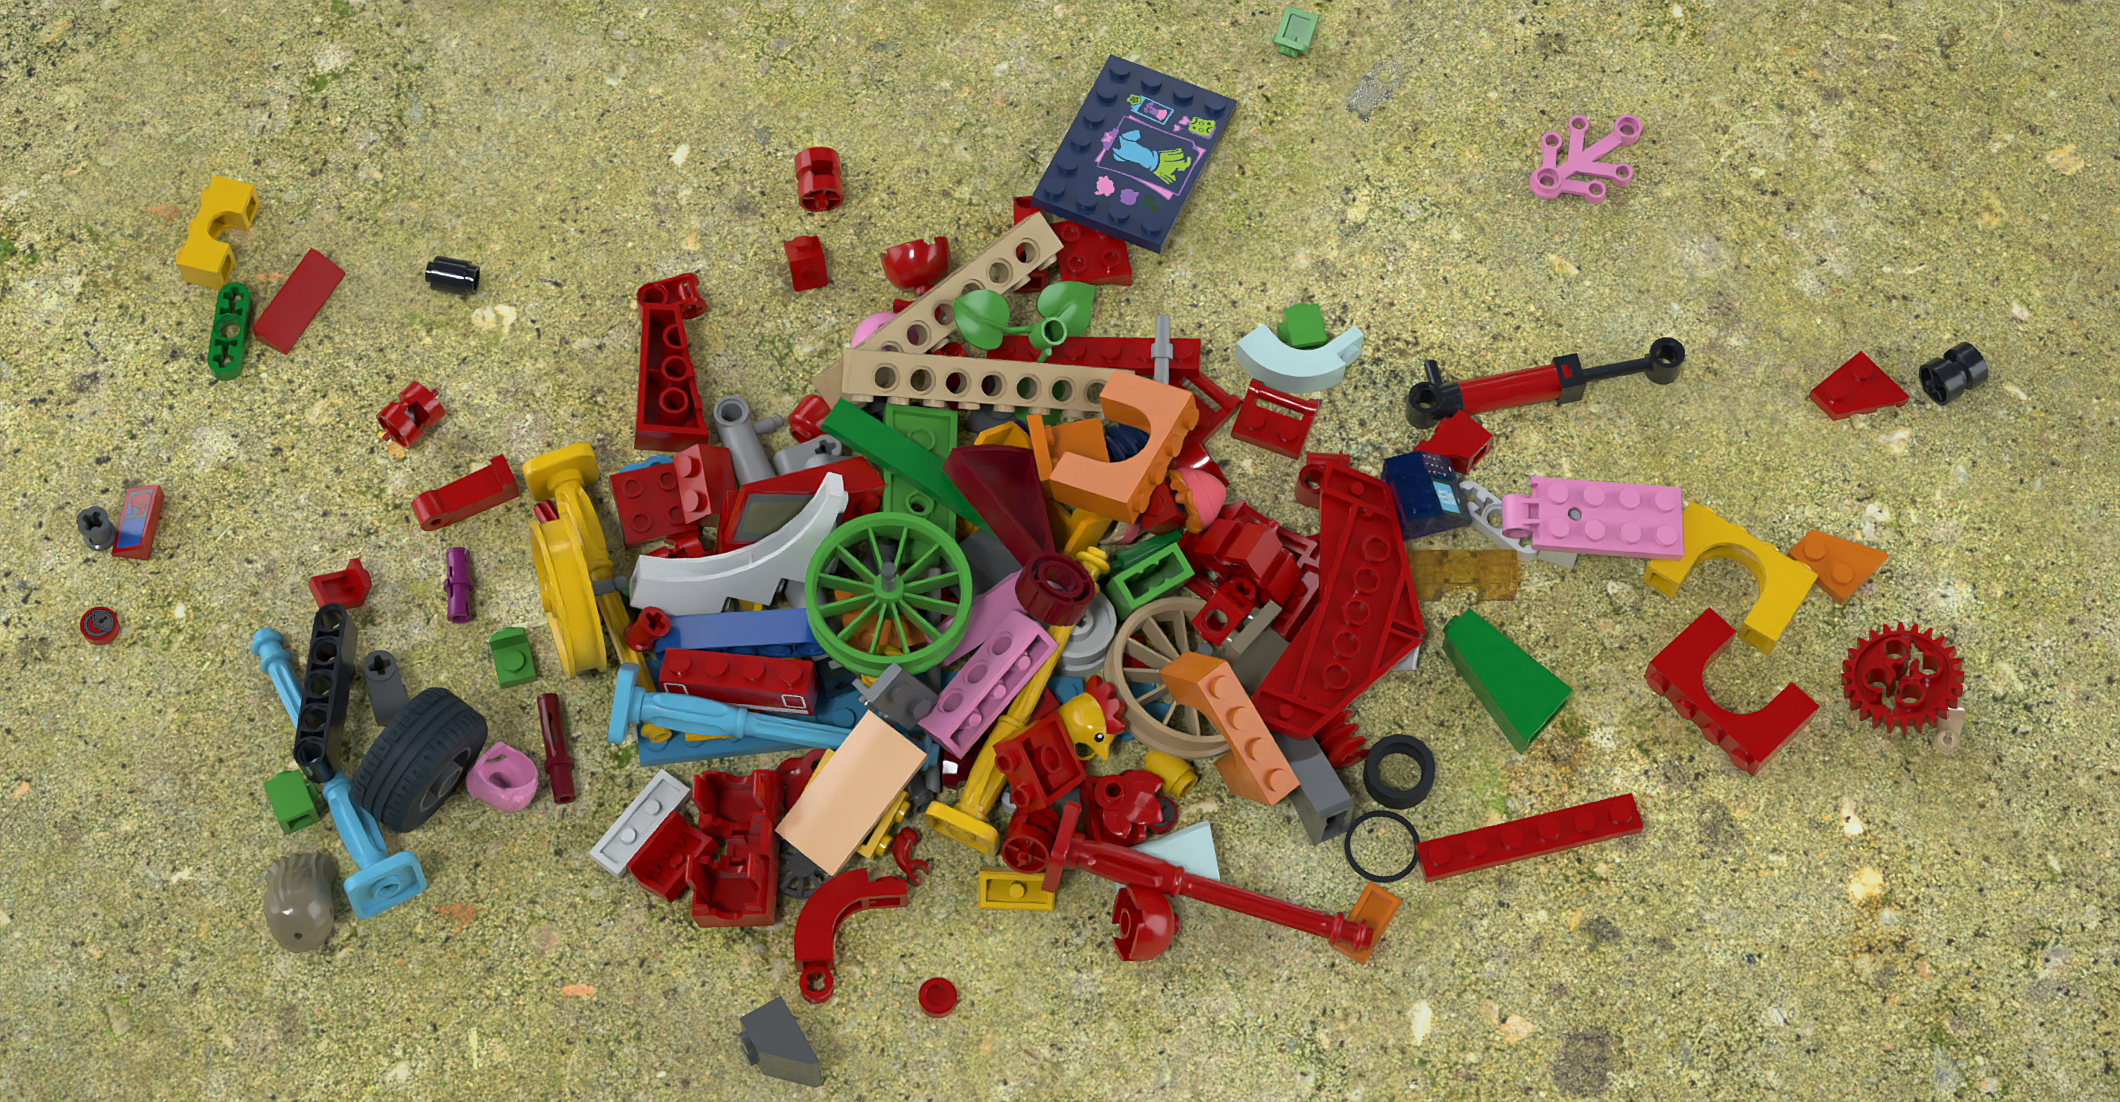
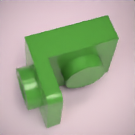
[488,627,537,689]

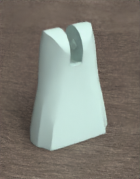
[1113,820,1220,895]

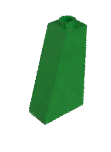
[1441,608,1573,755]

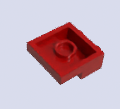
[992,710,1088,814]

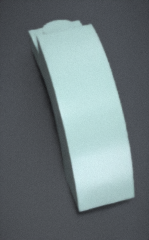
[1234,323,1364,394]

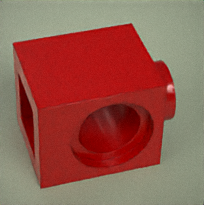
[1190,581,1256,647]

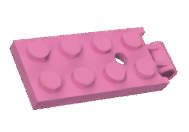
[1501,476,1684,561]

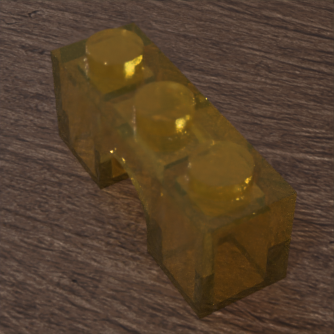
[1406,549,1519,602]

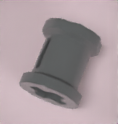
[76,506,117,552]

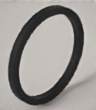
[1344,810,1420,883]

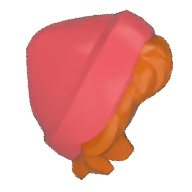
[1164,466,1227,534]

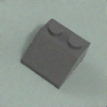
[939,528,1023,599]
[737,996,823,1088]

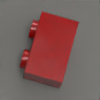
[673,444,737,528]

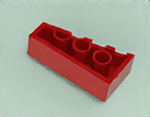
[634,302,709,452]

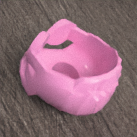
[466,742,538,813]

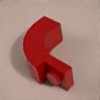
[794,868,908,973]

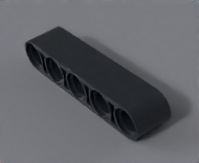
[293,602,358,784]

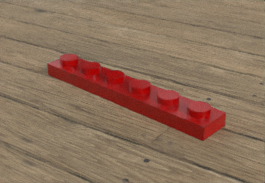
[986,335,1202,376]
[1414,793,1643,883]

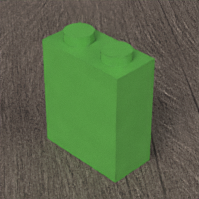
[1100,542,1195,626]

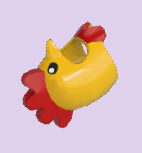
[1057,675,1126,769]

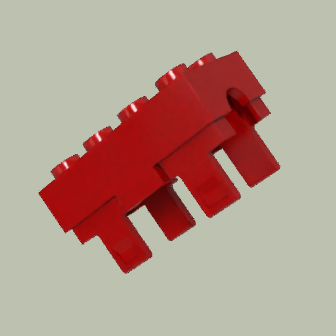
[685,769,784,928]

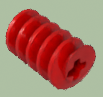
[1313,710,1370,770]

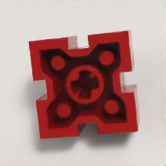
[1193,518,1304,607]

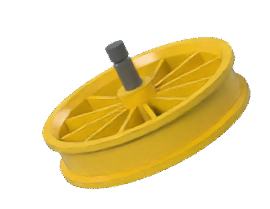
[528,511,628,680]

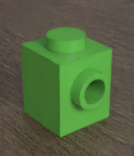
[1277,303,1327,350]
[263,769,321,836]

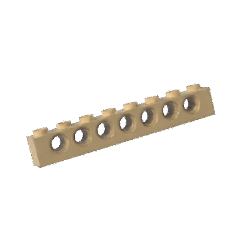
[810,212,1064,410]
[841,348,1135,419]

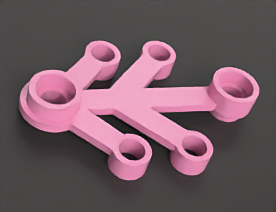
[1529,114,1642,204]

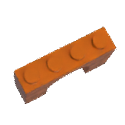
[1048,369,1199,526]
[1158,651,1300,806]

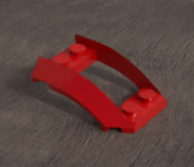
[1177,498,1319,640]

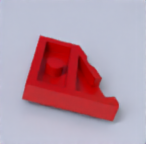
[1808,351,1910,421]

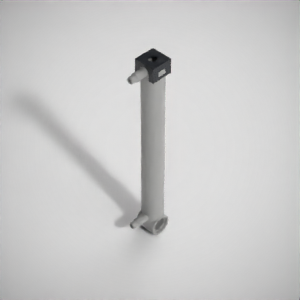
[713,395,861,700]

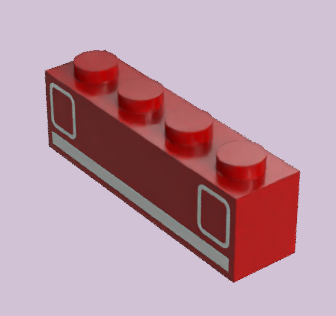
[658,648,820,716]

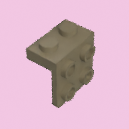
[1220,599,1290,697]

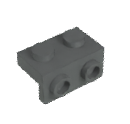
[852,661,940,731]

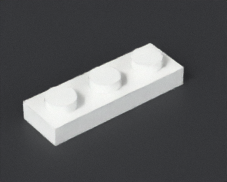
[589,768,692,880]

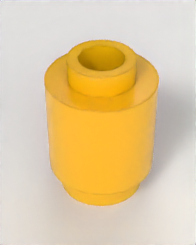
[1142,749,1198,799]

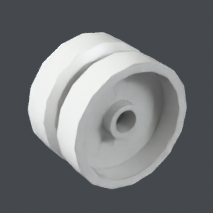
[1035,588,1117,677]

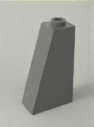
[1268,729,1355,846]

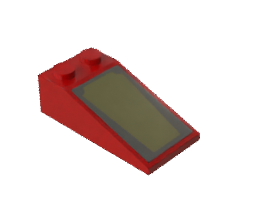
[723,455,886,544]

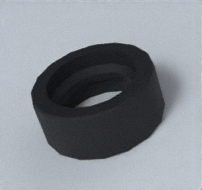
[1363,734,1436,810]

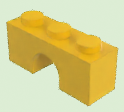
[175,175,260,290]

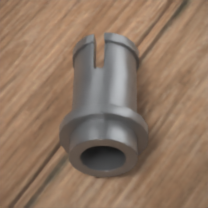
[904,772,934,814]

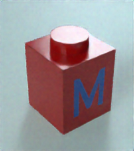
[1139,482,1189,537]

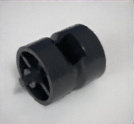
[1919,342,1988,406]

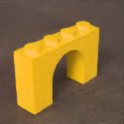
[1642,500,1818,656]

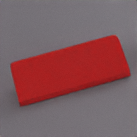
[253,248,345,355]

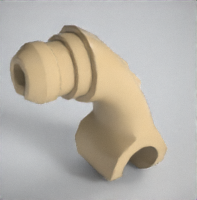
[1934,700,1966,755]

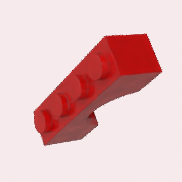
[1386,409,1493,538]

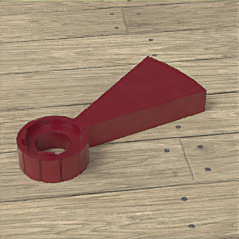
[942,444,1095,627]

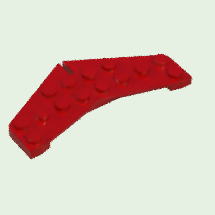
[1250,460,1425,741]

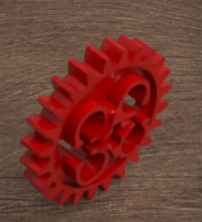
[1841,622,1964,736]

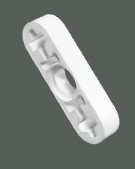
[1454,481,1540,561]

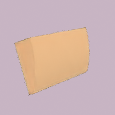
[775,710,929,877]

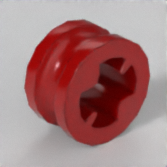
[799,965,834,1004]

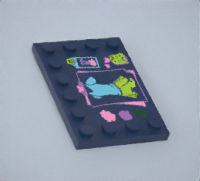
[1030,54,1237,254]

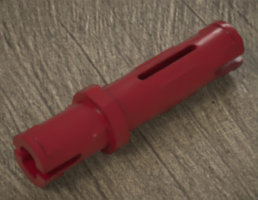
[537,693,576,805]

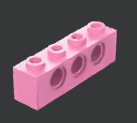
[917,609,1058,760]

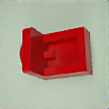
[783,235,829,292]
[308,558,372,610]

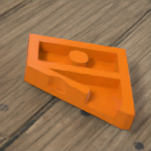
[1786,529,1889,605]

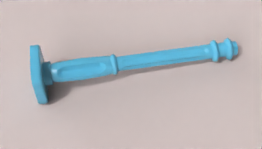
[251,628,427,919]
[607,661,940,771]

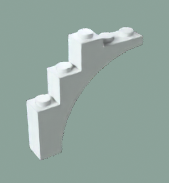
[629,472,848,616]

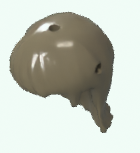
[263,851,338,954]

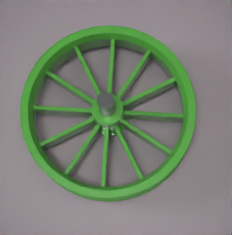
[805,512,972,678]

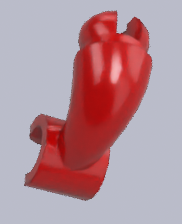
[891,827,929,887]

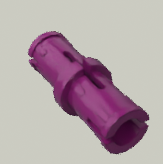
[443,547,473,624]

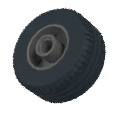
[351,687,488,833]

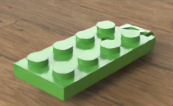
[880,403,958,567]

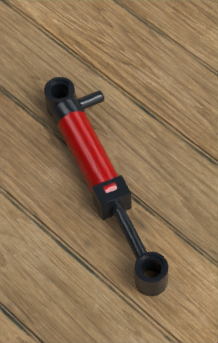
[1405,337,1685,429]

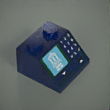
[1380,450,1473,541]

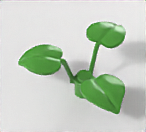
[953,281,1096,426]

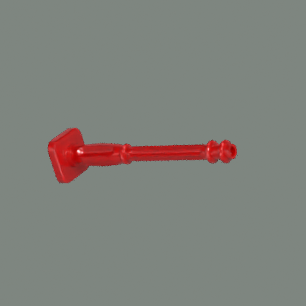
[1041,800,1374,953]

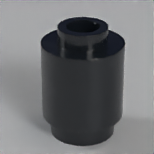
[425,255,480,296]

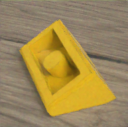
[978,866,1055,911]

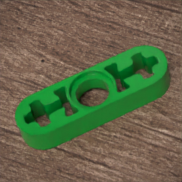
[207,282,253,381]

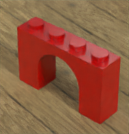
[1643,607,1820,777]

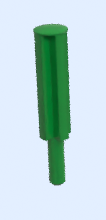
[1097,528,1182,581]

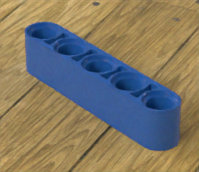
[654,608,830,662]

